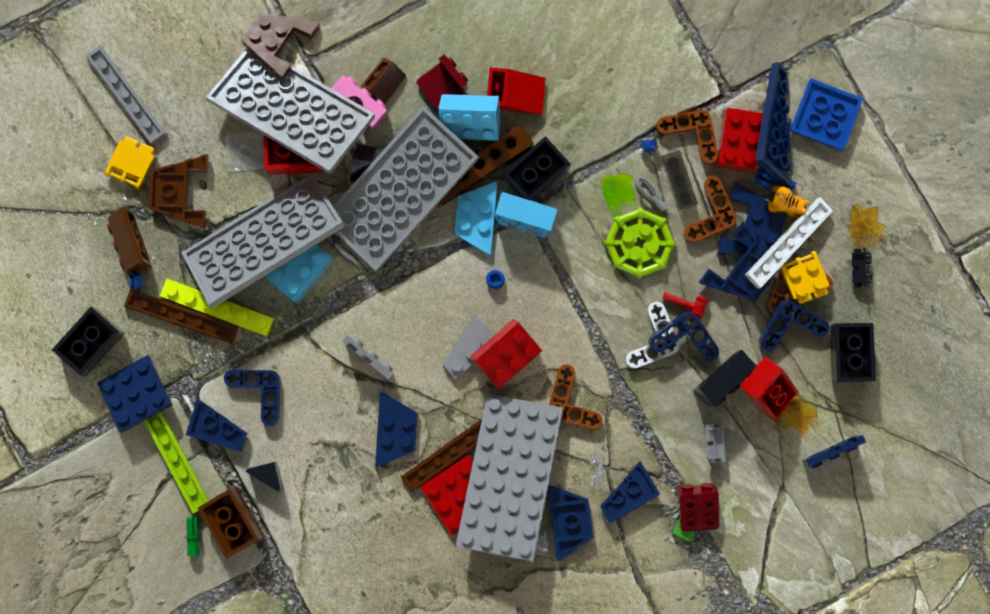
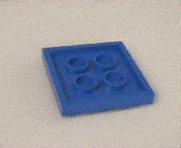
[790,78,863,152]

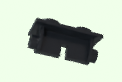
[852,248,872,288]

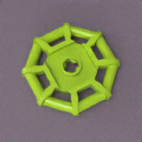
[604,207,676,279]

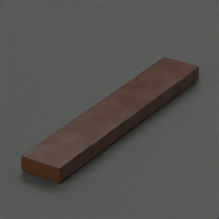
[124,289,239,344]
[401,419,482,492]

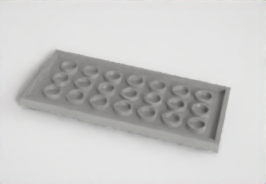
[206,48,375,174]
[333,106,480,271]
[182,173,345,308]
[456,394,563,562]

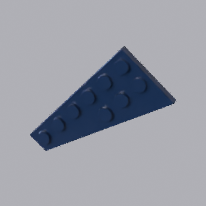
[755,62,792,188]

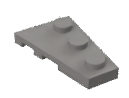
[443,313,494,379]
[342,336,394,381]

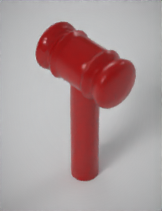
[662,292,709,321]

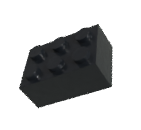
[503,136,571,201]
[52,307,125,377]
[830,323,876,383]
[694,349,756,407]

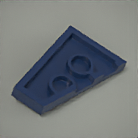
[186,398,248,452]
[802,435,866,469]

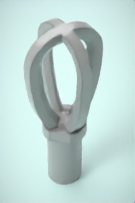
[635,177,667,212]

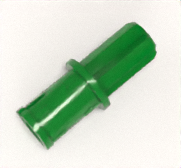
[185,517,201,556]

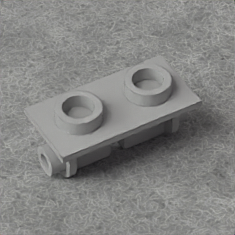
[704,423,726,463]

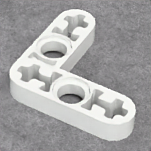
[625,302,679,369]

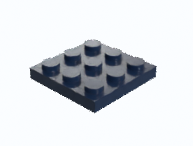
[97,355,173,433]

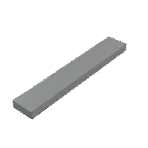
[86,45,167,146]

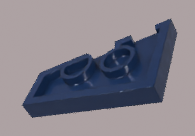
[600,461,660,524]

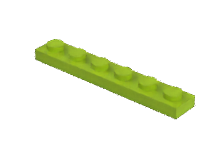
[144,411,209,514]

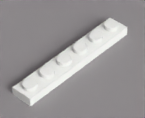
[745,197,833,289]

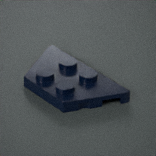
[375,392,418,467]
[548,485,593,561]

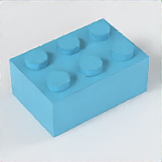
[439,94,501,140]
[495,192,557,238]
[265,245,334,304]

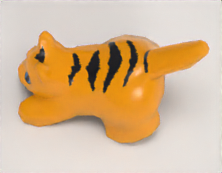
[768,185,809,220]

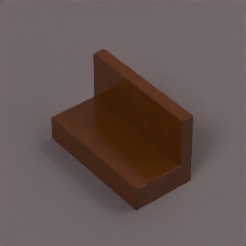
[360,57,407,103]

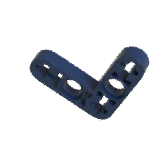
[758,300,830,352]
[648,311,719,360]
[224,370,281,426]

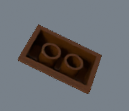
[107,207,152,274]
[197,486,265,559]

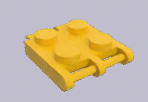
[104,136,155,190]
[780,251,830,305]

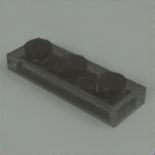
[661,150,698,210]

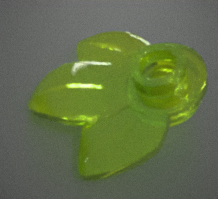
[601,173,635,210]

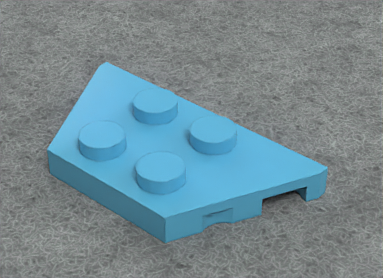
[454,182,497,255]

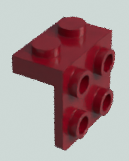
[416,54,468,110]
[676,483,719,532]

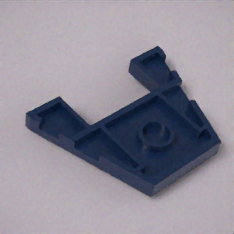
[717,182,786,255]
[698,222,778,301]

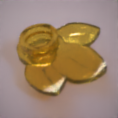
[849,204,885,238]
[779,396,818,433]

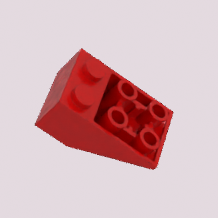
[487,67,546,115]

